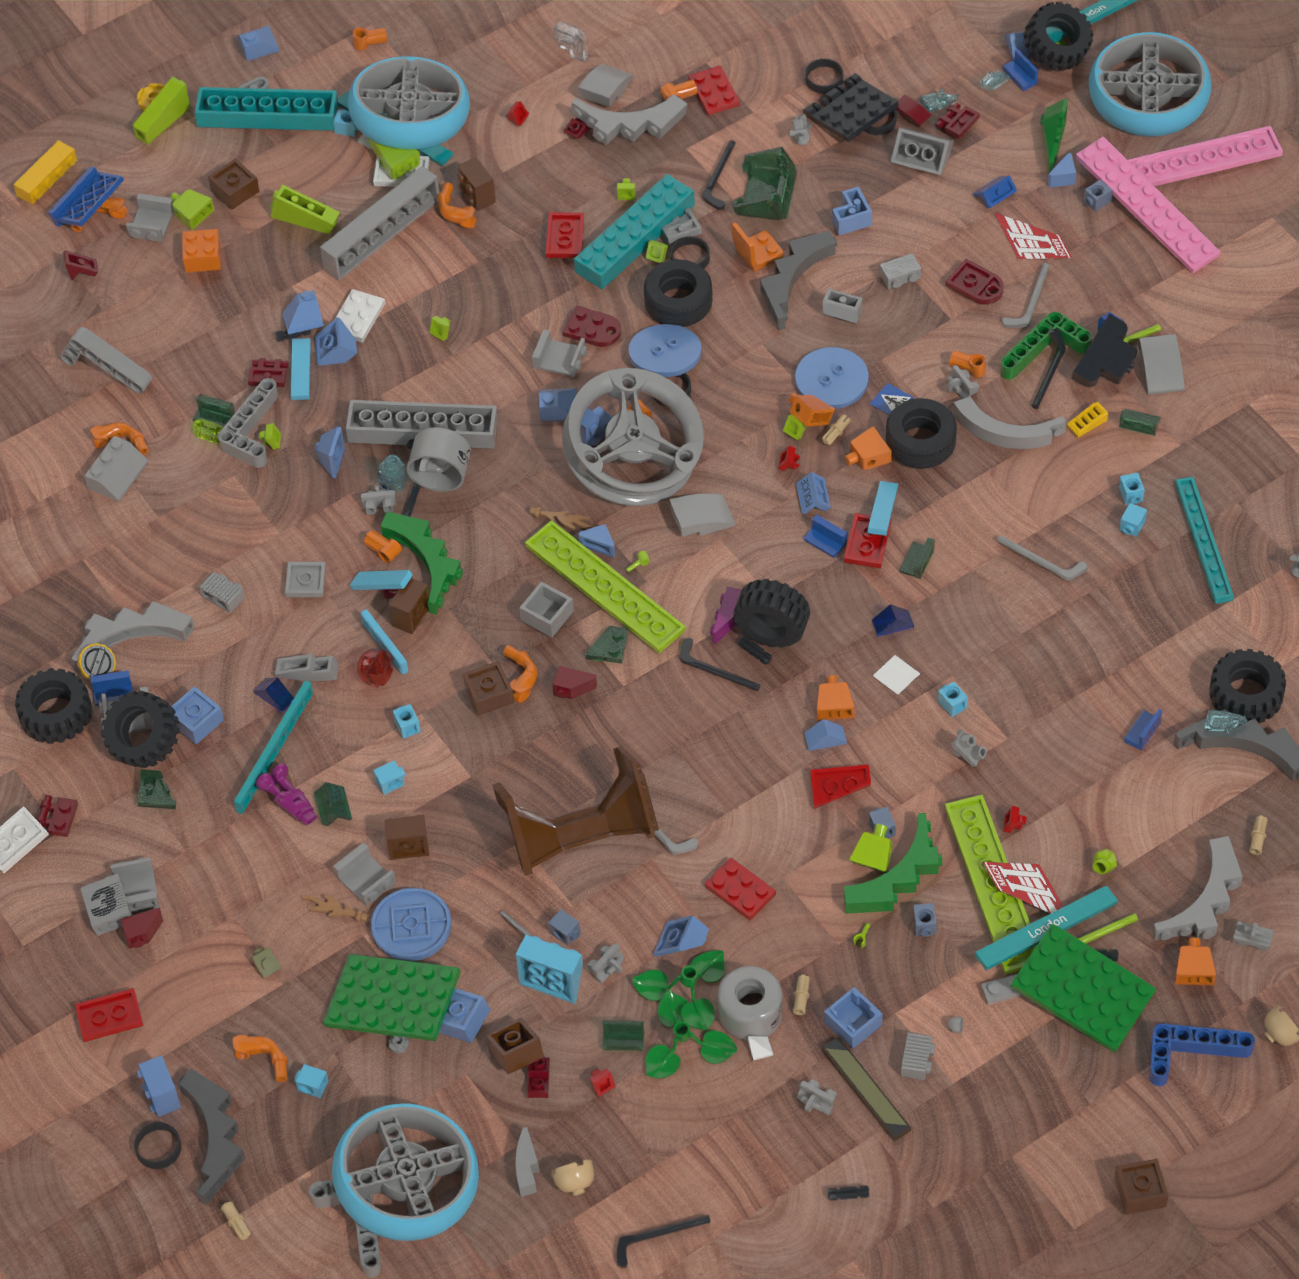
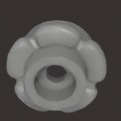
[389,1036,409,1054]

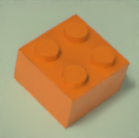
[183,229,221,273]

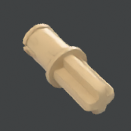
[822,414,851,445]
[1249,815,1268,855]
[793,975,810,1015]
[221,1202,250,1240]

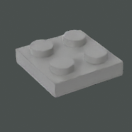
[285,562,326,597]

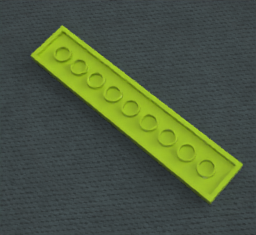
[525,520,686,654]
[945,795,1037,975]

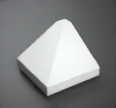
[748,1036,773,1061]

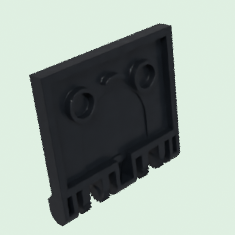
[803,73,899,142]

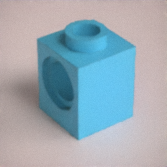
[334,109,359,137]
[1119,473,1145,505]
[1120,503,1147,537]
[938,682,968,717]
[393,704,421,739]
[373,760,406,795]
[295,1064,329,1098]

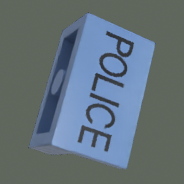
[796,472,831,514]

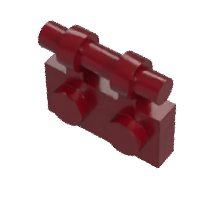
[935,103,980,139]
[248,358,289,387]
[36,795,78,837]

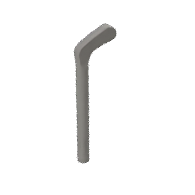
[1003,263,1050,328]
[998,535,1087,581]
[654,827,698,855]

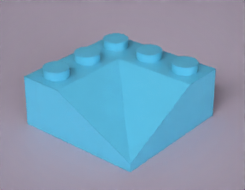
[516,935,583,1004]

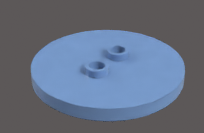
[629,324,702,377]
[795,347,869,409]
[371,888,452,961]

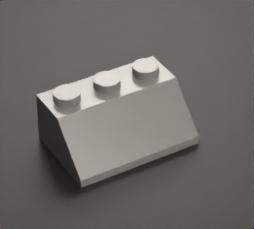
[891,127,954,175]
[84,436,148,502]

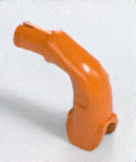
[437,182,476,228]
[71,197,128,232]
[90,422,149,455]
[503,645,538,703]
[233,1035,288,1082]

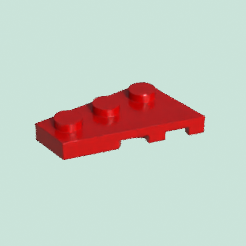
[810,764,871,809]

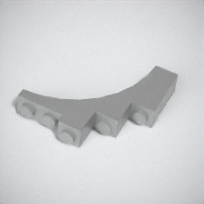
[571,95,687,145]
[71,601,195,672]
[1153,836,1243,941]

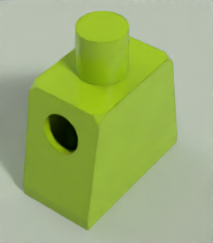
[170,189,214,231]
[850,823,893,873]

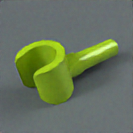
[626,551,649,572]
[853,923,870,948]

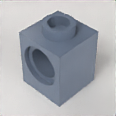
[1084,179,1113,212]
[869,807,896,839]
[913,903,937,937]
[548,909,581,946]

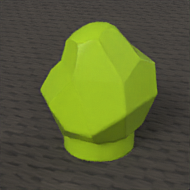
[1093,849,1117,874]

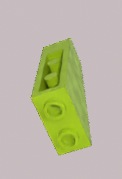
[133,77,190,145]
[367,137,420,180]
[270,184,340,234]

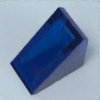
[872,604,914,637]
[253,677,294,713]

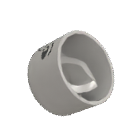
[407,427,471,492]
[718,966,783,1041]

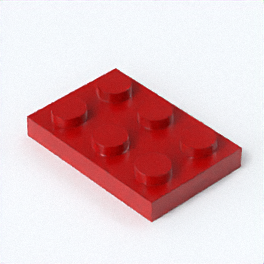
[688,65,740,116]
[546,212,585,258]
[844,513,892,569]
[704,857,776,921]
[75,988,144,1042]

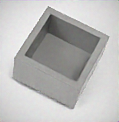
[519,581,574,638]

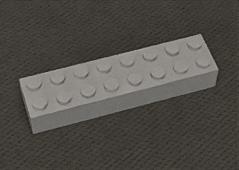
[320,166,439,281]
[346,400,498,449]

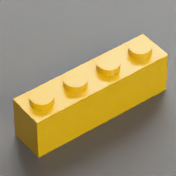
[13,140,77,205]

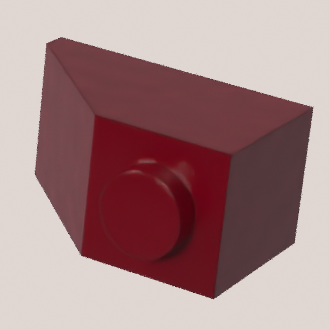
[552,666,597,699]
[121,908,163,949]

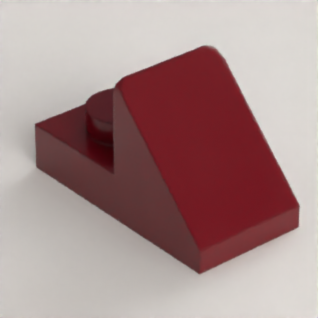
[63,250,98,280]

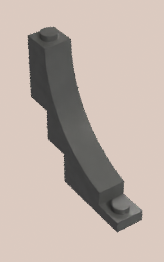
[760,230,837,330]
[1174,709,1299,781]
[179,1068,245,1205]

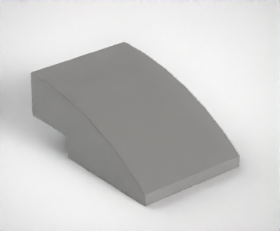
[578,64,634,107]
[1138,334,1185,395]
[670,494,735,537]

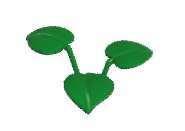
[632,950,725,1031]
[646,989,737,1079]

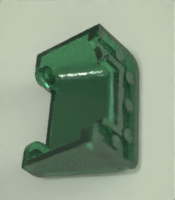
[733,147,797,220]

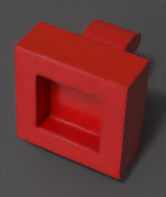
[505,101,529,126]
[778,445,800,471]
[1003,805,1027,833]
[590,1068,616,1097]

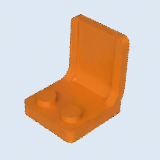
[731,222,783,272]

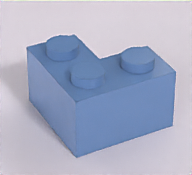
[832,186,872,236]
[580,406,612,447]

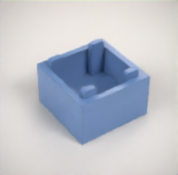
[171,686,224,745]
[824,987,882,1050]
[439,988,490,1043]
[137,1055,181,1117]

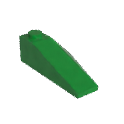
[1040,99,1068,173]

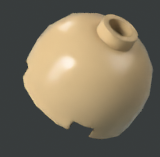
[1264,1004,1299,1046]
[551,1160,594,1196]

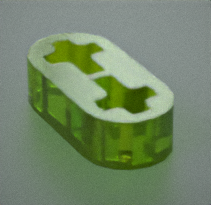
[192,419,223,443]

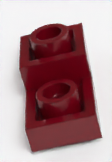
[896,94,932,128]
[563,118,591,139]
[527,1058,550,1098]

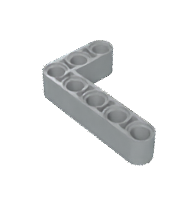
[61,327,153,394]
[218,378,278,468]
[309,1179,382,1277]

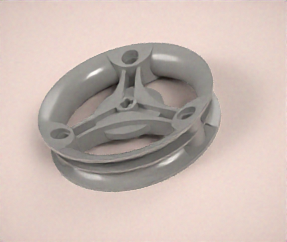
[562,368,704,506]

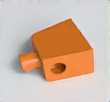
[789,393,835,427]
[844,426,892,470]
[817,675,854,721]
[1175,938,1216,985]

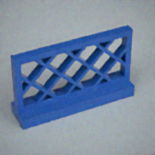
[48,166,124,227]

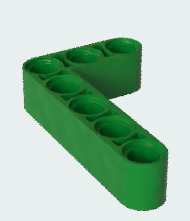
[1000,312,1092,380]

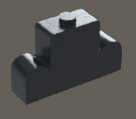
[1071,314,1138,387]

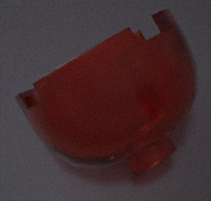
[357,648,393,688]

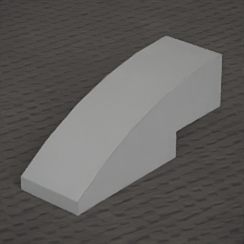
[275,654,339,681]
[516,1127,539,1197]

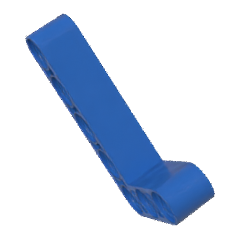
[1149,1024,1255,1086]

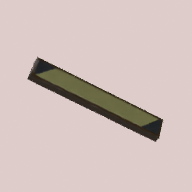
[822,1036,911,1141]

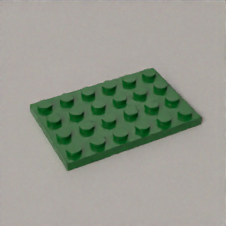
[1010,923,1157,1053]
[323,954,461,1041]

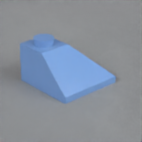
[236,26,279,61]
[282,290,323,334]
[315,317,357,366]
[539,388,577,421]
[315,427,345,478]
[653,915,709,957]

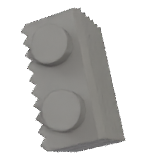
[879,253,921,290]
[823,288,862,323]
[199,571,244,613]
[901,1032,936,1080]

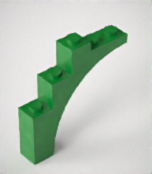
[381,512,463,615]
[844,813,942,914]

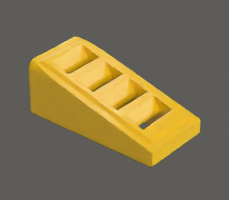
[1067,401,1108,438]

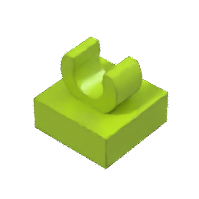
[617,178,636,200]
[646,240,668,263]
[429,316,451,341]
[783,414,806,440]
[259,423,281,450]

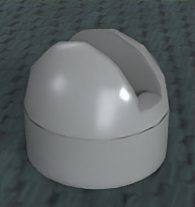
[948,1016,963,1033]

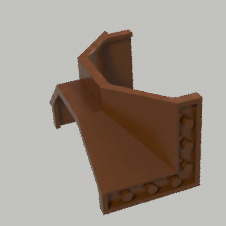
[492,746,659,876]

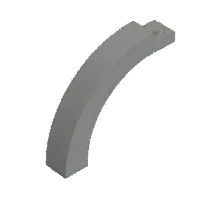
[953,396,1066,449]

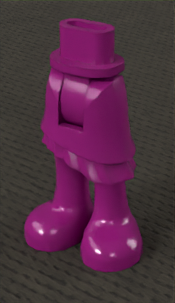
[256,763,318,825]

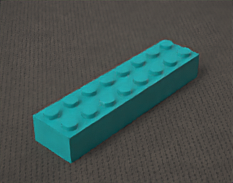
[195,87,339,131]
[574,174,695,290]

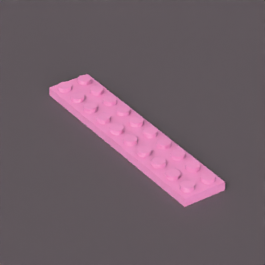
[1128,126,1283,186]
[1076,136,1221,274]

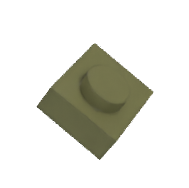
[249,946,281,978]

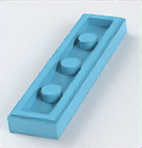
[291,338,311,400]
[868,481,898,536]
[349,570,413,590]
[361,609,408,675]

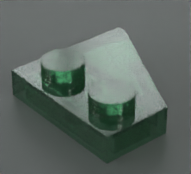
[585,626,629,664]
[138,770,176,809]

